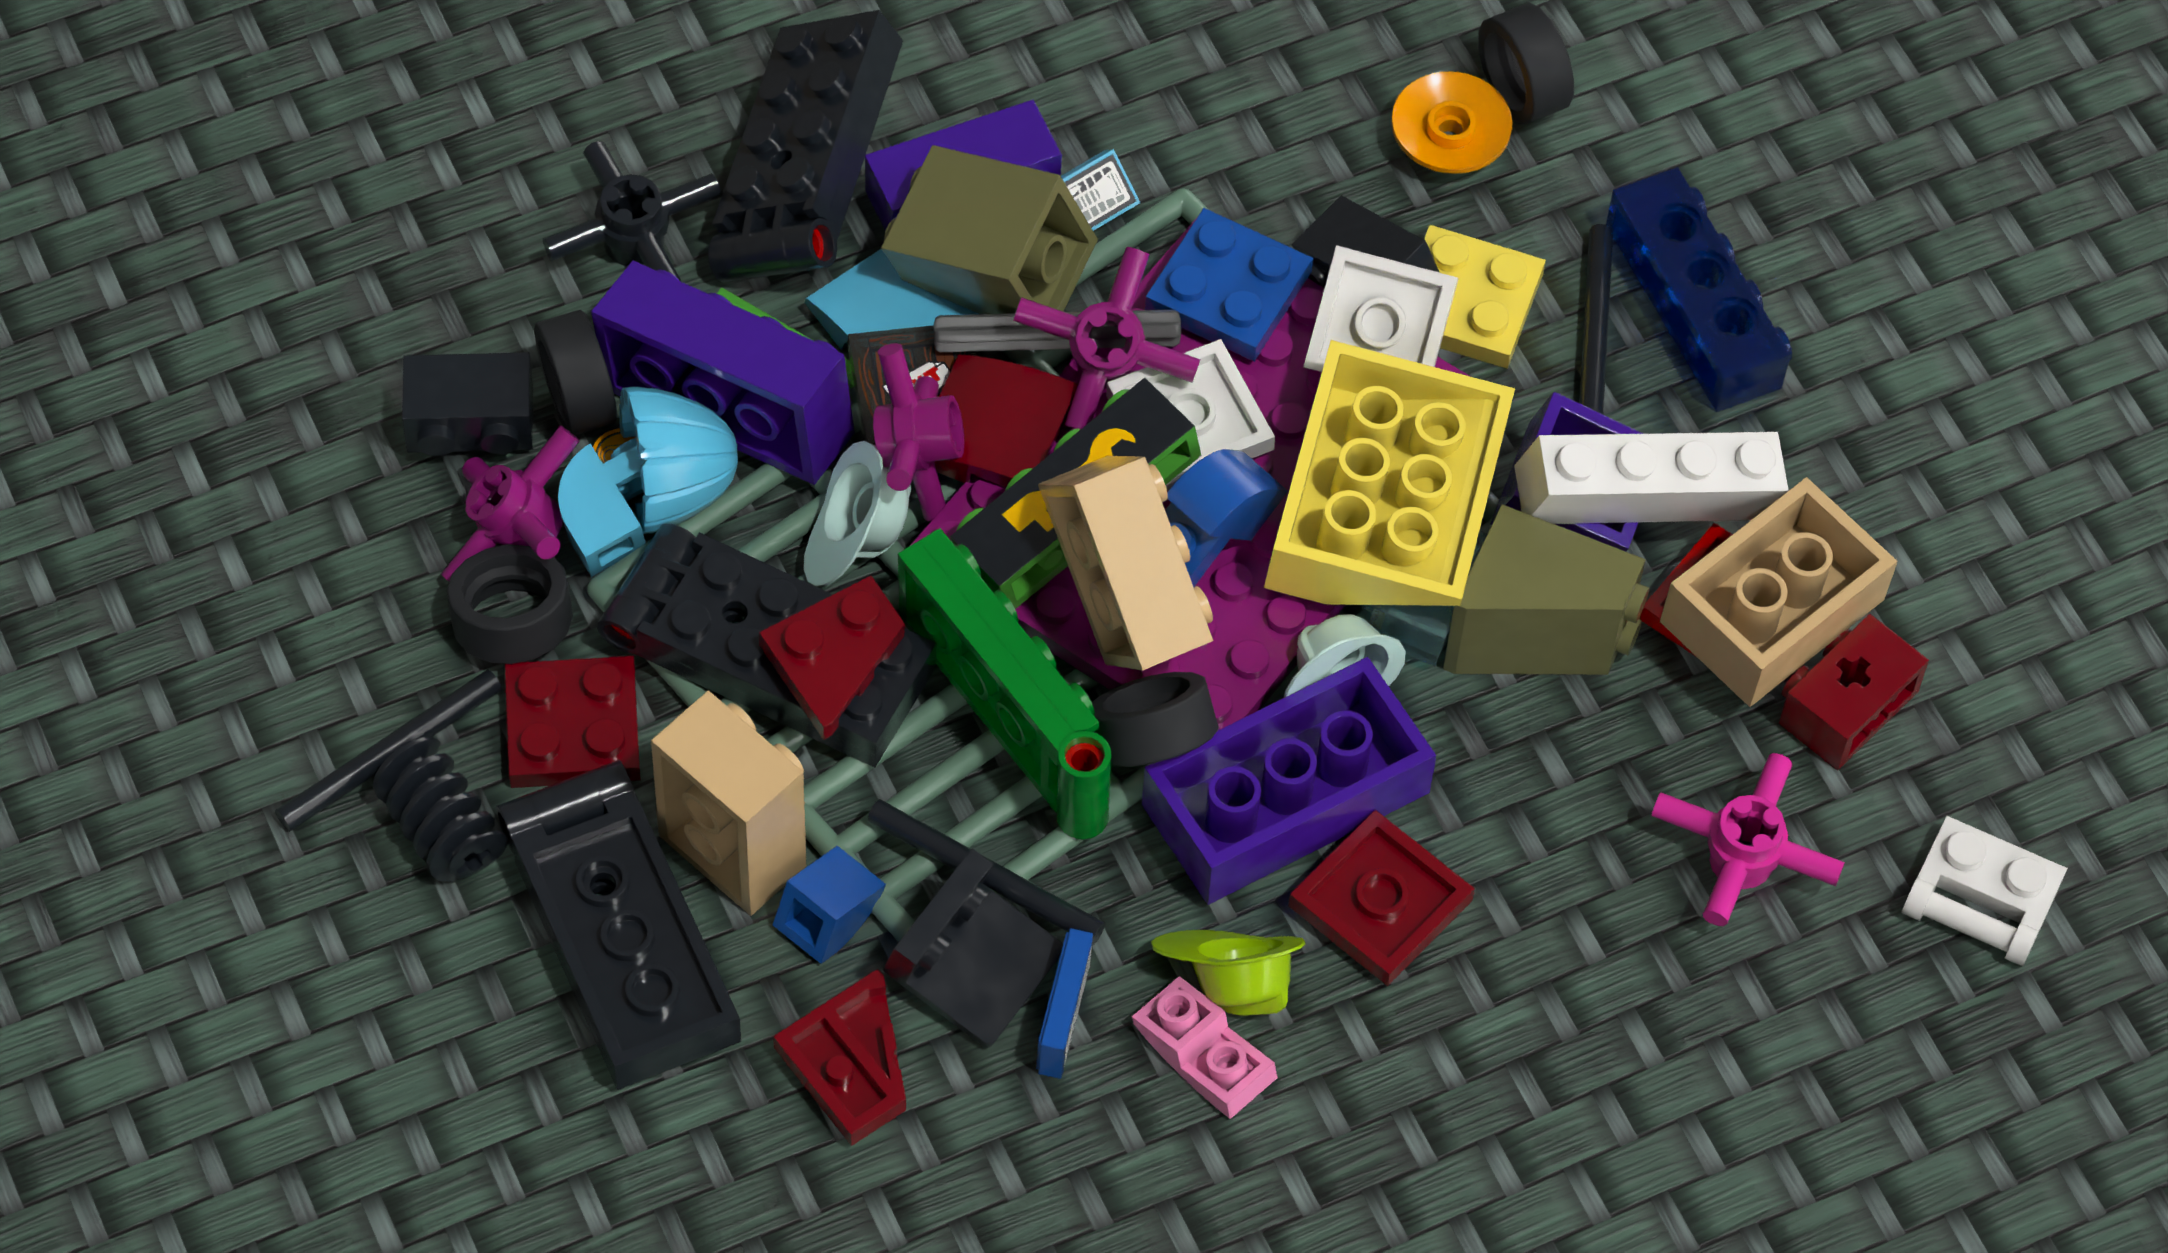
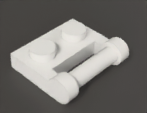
[1902,816,2067,966]

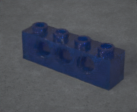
[1606,167,1792,412]

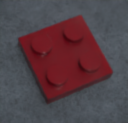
[505,656,641,788]
[1288,810,1475,986]

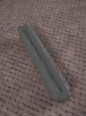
[934,310,1181,352]

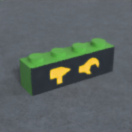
[950,377,1202,609]

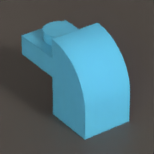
[558,438,645,577]

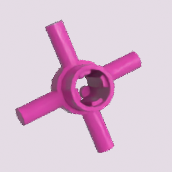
[1651,753,1845,926]

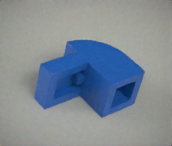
[1165,449,1288,587]

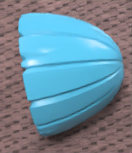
[619,387,738,534]

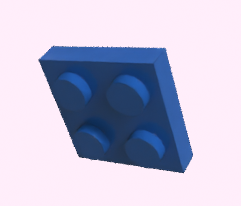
[1145,208,1313,362]

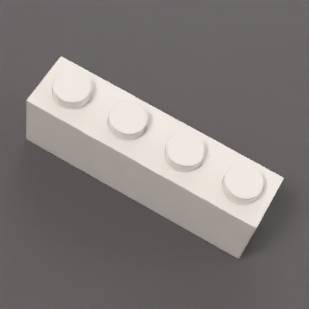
[1514,432,1789,524]

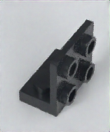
[882,848,1063,1048]

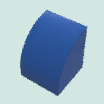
[772,846,886,964]

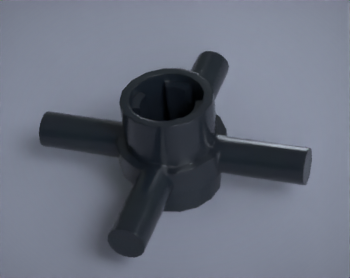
[543,141,721,282]

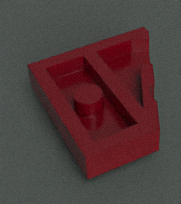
[759,575,905,740]
[773,969,906,1146]

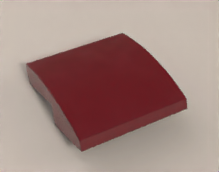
[934,355,1078,488]

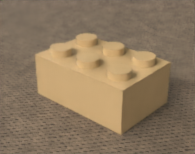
[1038,456,1213,670]
[1660,477,1898,707]
[651,690,806,916]

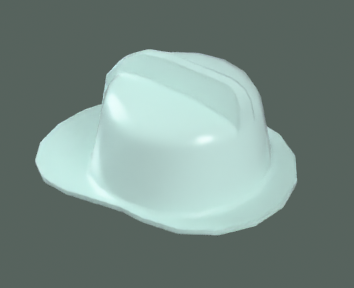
[804,441,911,587]
[1284,614,1406,698]

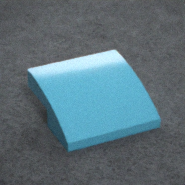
[804,249,978,385]

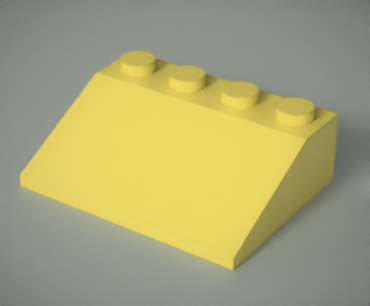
[1264,340,1515,606]

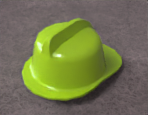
[1151,930,1305,1016]

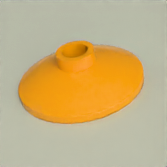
[1392,71,1512,174]

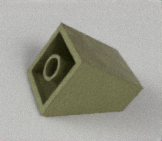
[881,145,1098,314]
[1443,505,1650,675]

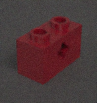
[1779,614,1929,771]

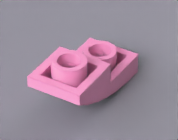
[1132,976,1277,1119]

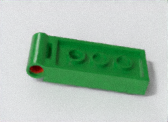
[898,528,1111,839]

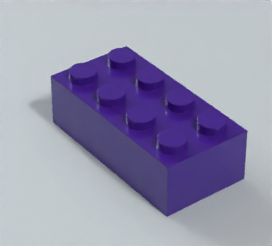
[591,261,855,485]
[1141,657,1436,905]

